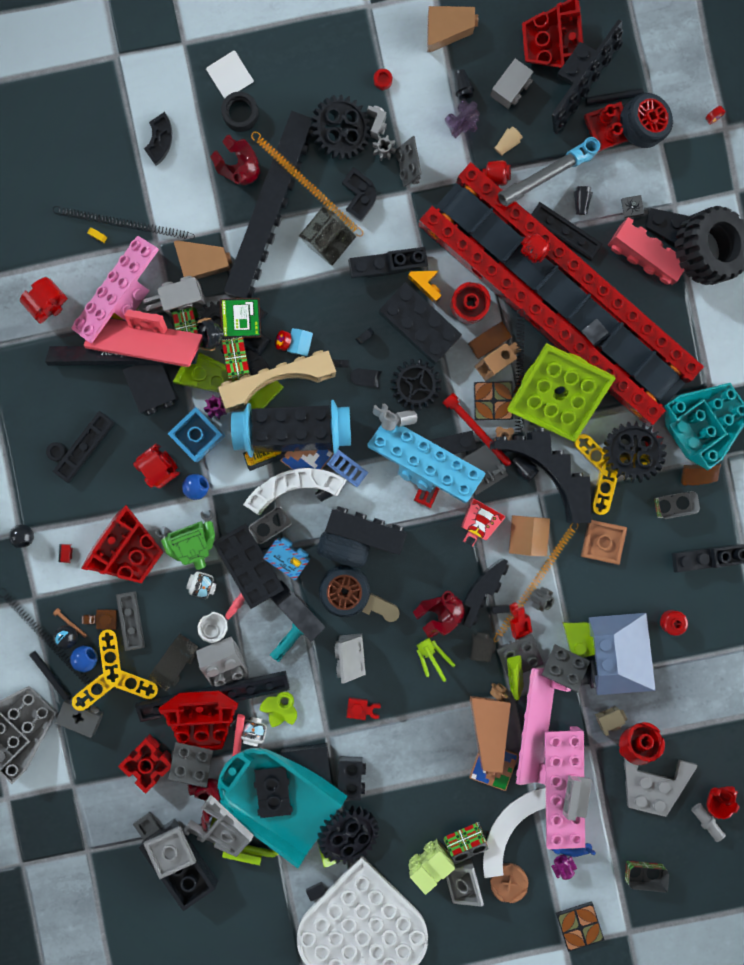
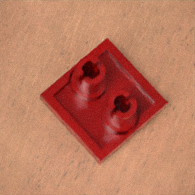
[584,102,628,152]

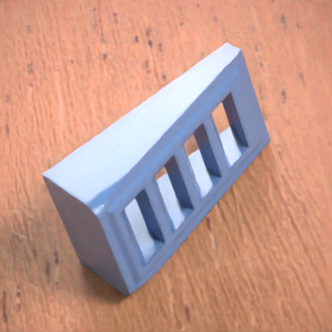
[327,449,369,487]

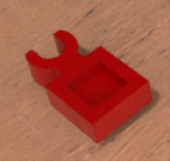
[347,697,381,720]

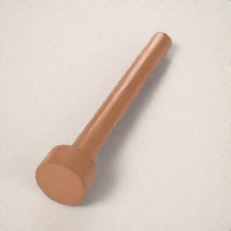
[53,608,87,638]

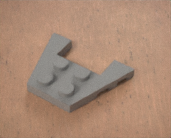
[624,758,697,817]
[183,795,254,857]

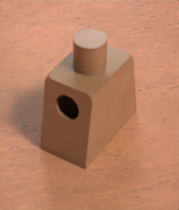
[475,342,521,382]

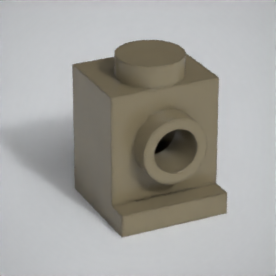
[595,706,627,736]

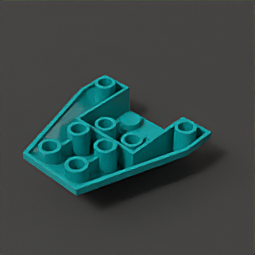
[665,383,744,470]

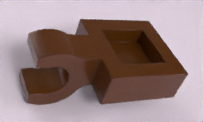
[82,609,117,629]

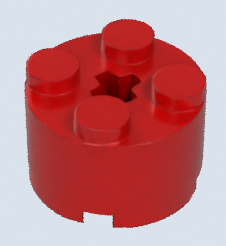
[20,277,68,324]
[450,282,491,324]
[133,444,179,489]
[619,722,665,765]

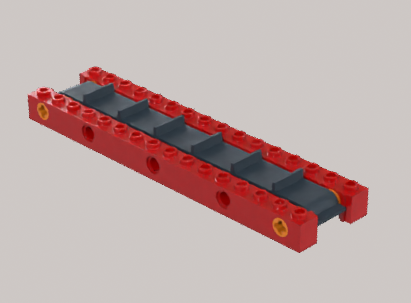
[418,162,704,426]

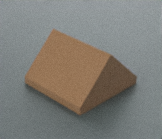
[509,515,550,556]

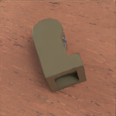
[362,593,400,622]

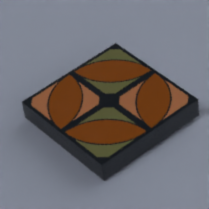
[474,381,513,421]
[556,901,605,952]

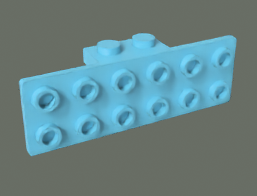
[367,425,485,503]

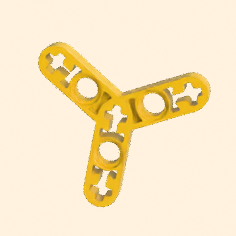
[573,434,647,515]
[72,630,158,711]

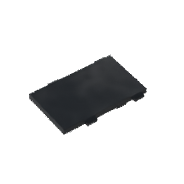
[254,766,293,818]

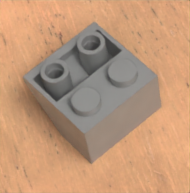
[196,636,249,687]

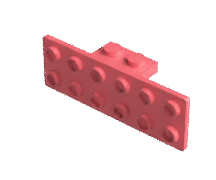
[84,310,203,367]

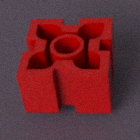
[118,734,172,794]

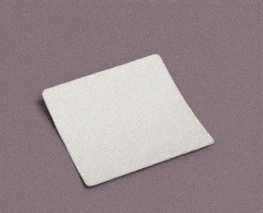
[206,51,254,98]

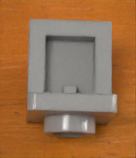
[367,106,387,140]

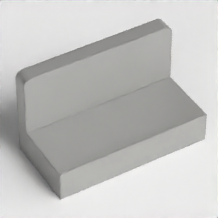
[563,775,592,821]

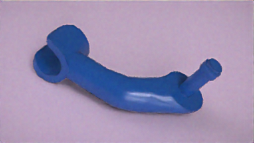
[550,843,596,857]

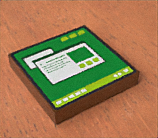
[220,298,261,339]

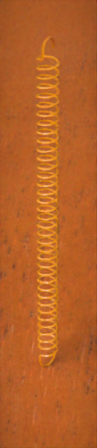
[251,132,363,237]
[494,523,578,642]

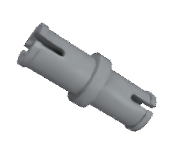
[691,803,726,842]

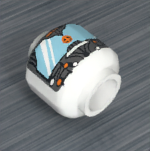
[186,572,216,599]
[241,717,267,747]

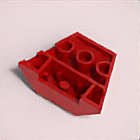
[522,0,584,68]
[81,505,163,583]
[159,691,238,750]

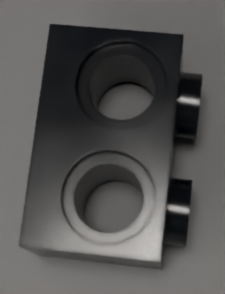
[338,756,366,800]

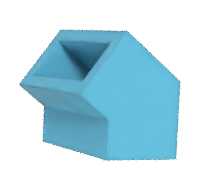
[287,328,313,356]

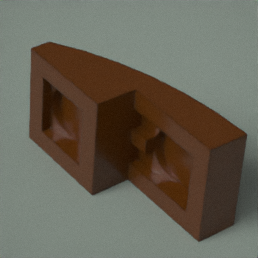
[468,321,512,359]
[681,462,721,485]

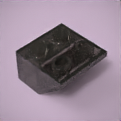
[299,207,356,266]

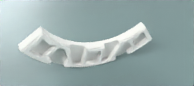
[243,468,347,515]
[483,787,546,878]

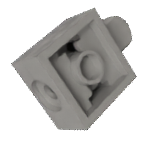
[143,276,207,317]

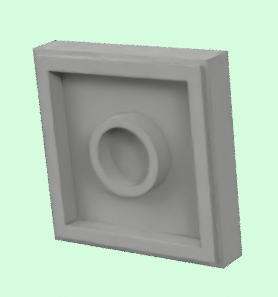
[143,826,196,879]

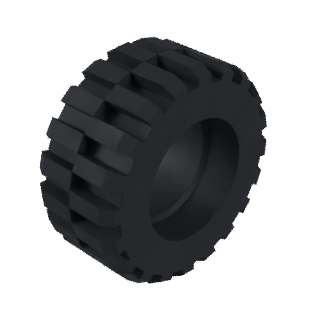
[675,206,744,285]

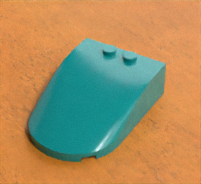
[218,748,347,868]

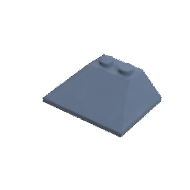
[588,613,656,695]

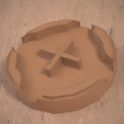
[490,863,528,903]

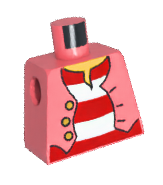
[461,498,506,546]

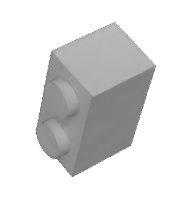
[490,58,533,109]

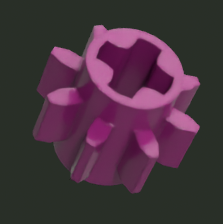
[203,395,227,420]
[551,855,577,880]

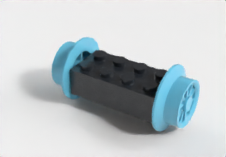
[231,400,351,458]

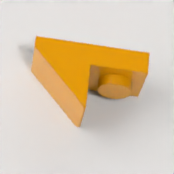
[408,271,442,304]

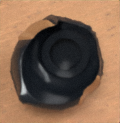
[197,318,224,351]

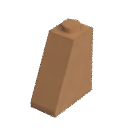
[427,6,478,52]
[174,240,233,279]

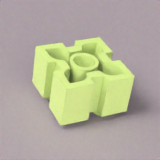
[408,839,455,895]

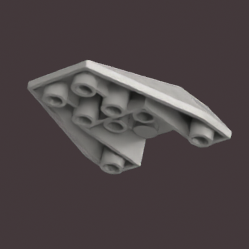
[0,686,56,784]

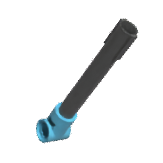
[497,137,600,207]

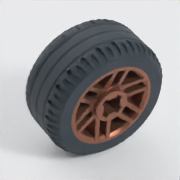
[319,566,370,617]

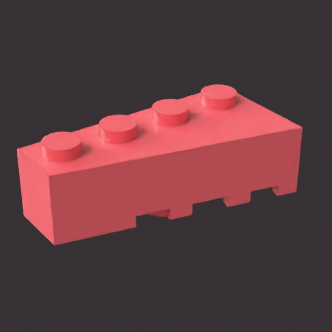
[608,217,684,285]

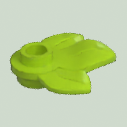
[259,691,297,727]

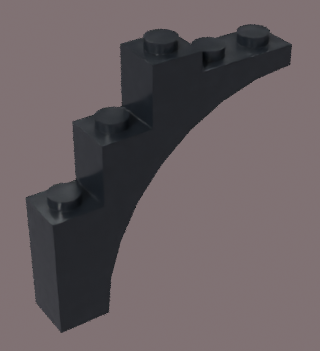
[490,428,591,524]

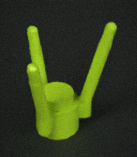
[416,638,455,682]

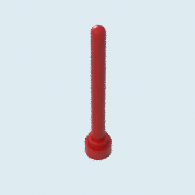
[442,392,511,466]

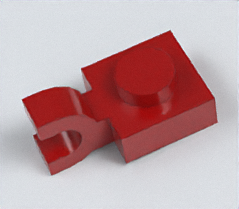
[509,602,532,640]

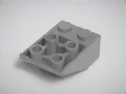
[335,634,366,683]

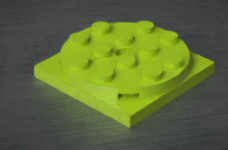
[507,343,616,442]

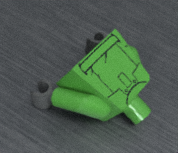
[155,510,215,570]

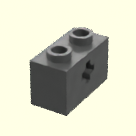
[55,698,104,738]

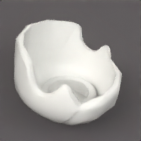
[197,612,227,643]

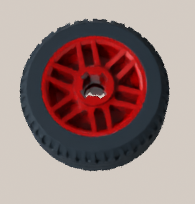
[620,93,673,148]

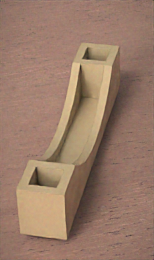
[218,350,336,413]

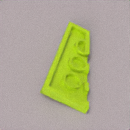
[173,352,254,400]
[562,622,595,658]

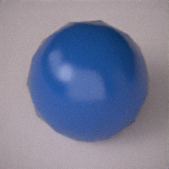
[182,474,209,500]
[70,645,98,673]

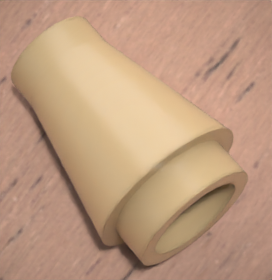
[494,126,523,156]

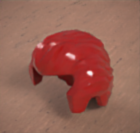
[706,786,740,819]

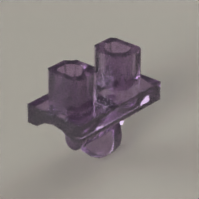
[445,100,480,139]

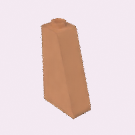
[470,696,511,775]

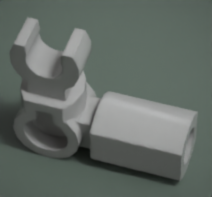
[373,403,418,431]

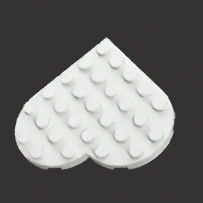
[297,855,428,965]

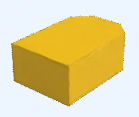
[87,227,107,243]

